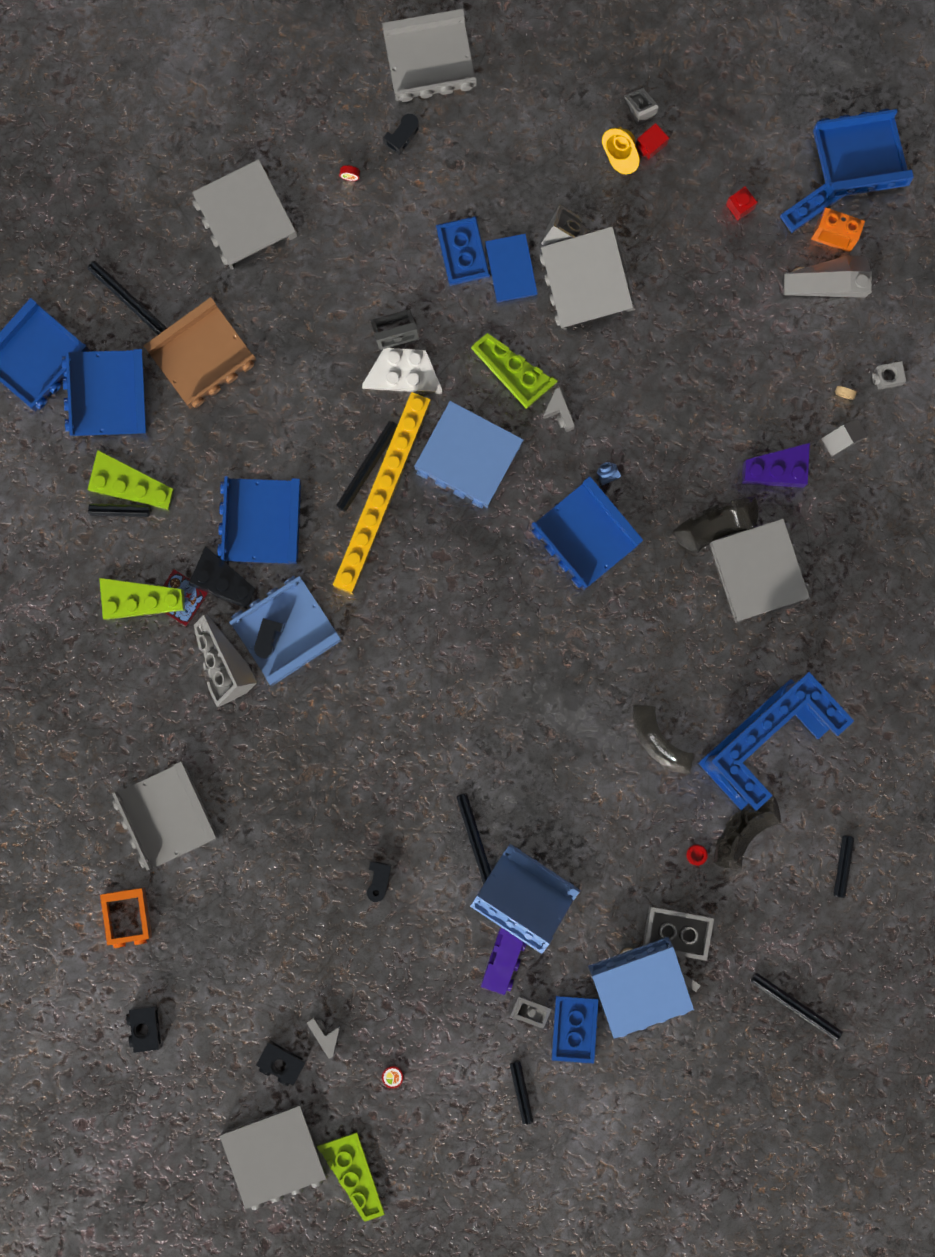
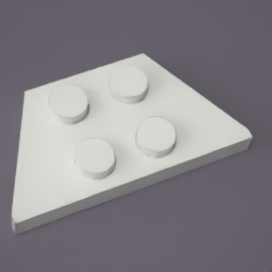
[362,348,442,394]

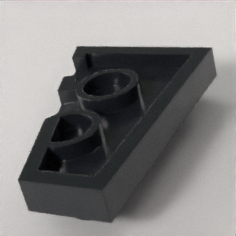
[189,546,255,609]

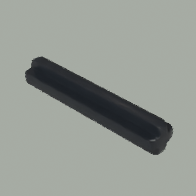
[88,504,150,517]
[834,835,854,898]
[510,1061,533,1125]

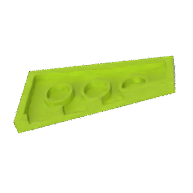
[471,333,558,409]
[87,450,174,510]
[99,578,186,620]
[317,1132,385,1222]

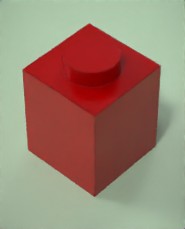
[636,123,669,160]
[726,186,758,220]

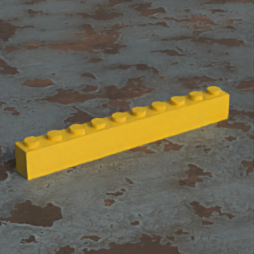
[333,392,431,595]

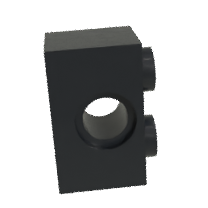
[126,1005,162,1053]
[256,1040,307,1086]

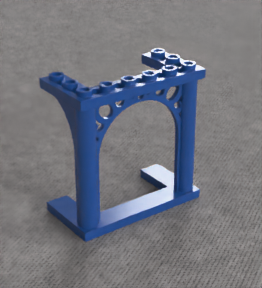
[698,672,854,811]

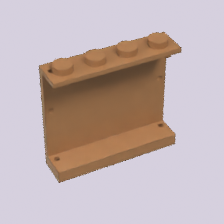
[143,297,257,408]

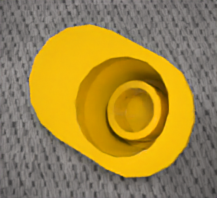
[602,127,640,174]

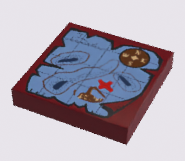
[162,569,209,627]

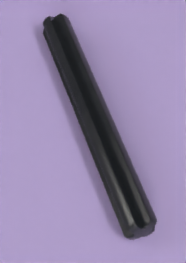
[87,261,167,335]
[337,421,398,512]
[456,793,491,885]
[751,973,843,1041]

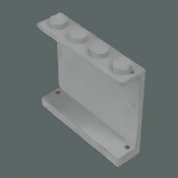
[382,9,476,102]
[192,159,297,270]
[539,226,636,330]
[710,519,811,623]
[111,761,219,870]
[220,1103,328,1210]

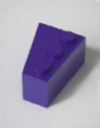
[742,443,810,488]
[481,927,526,995]

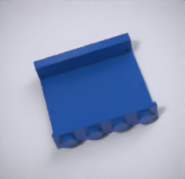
[62,349,146,436]
[217,476,301,564]
[531,476,643,590]

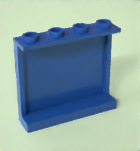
[813,108,914,199]
[0,298,90,412]

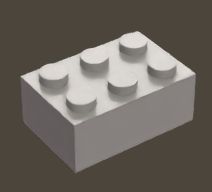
[642,906,714,961]

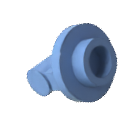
[597,462,621,486]

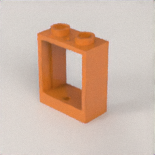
[811,207,865,253]
[100,887,152,948]

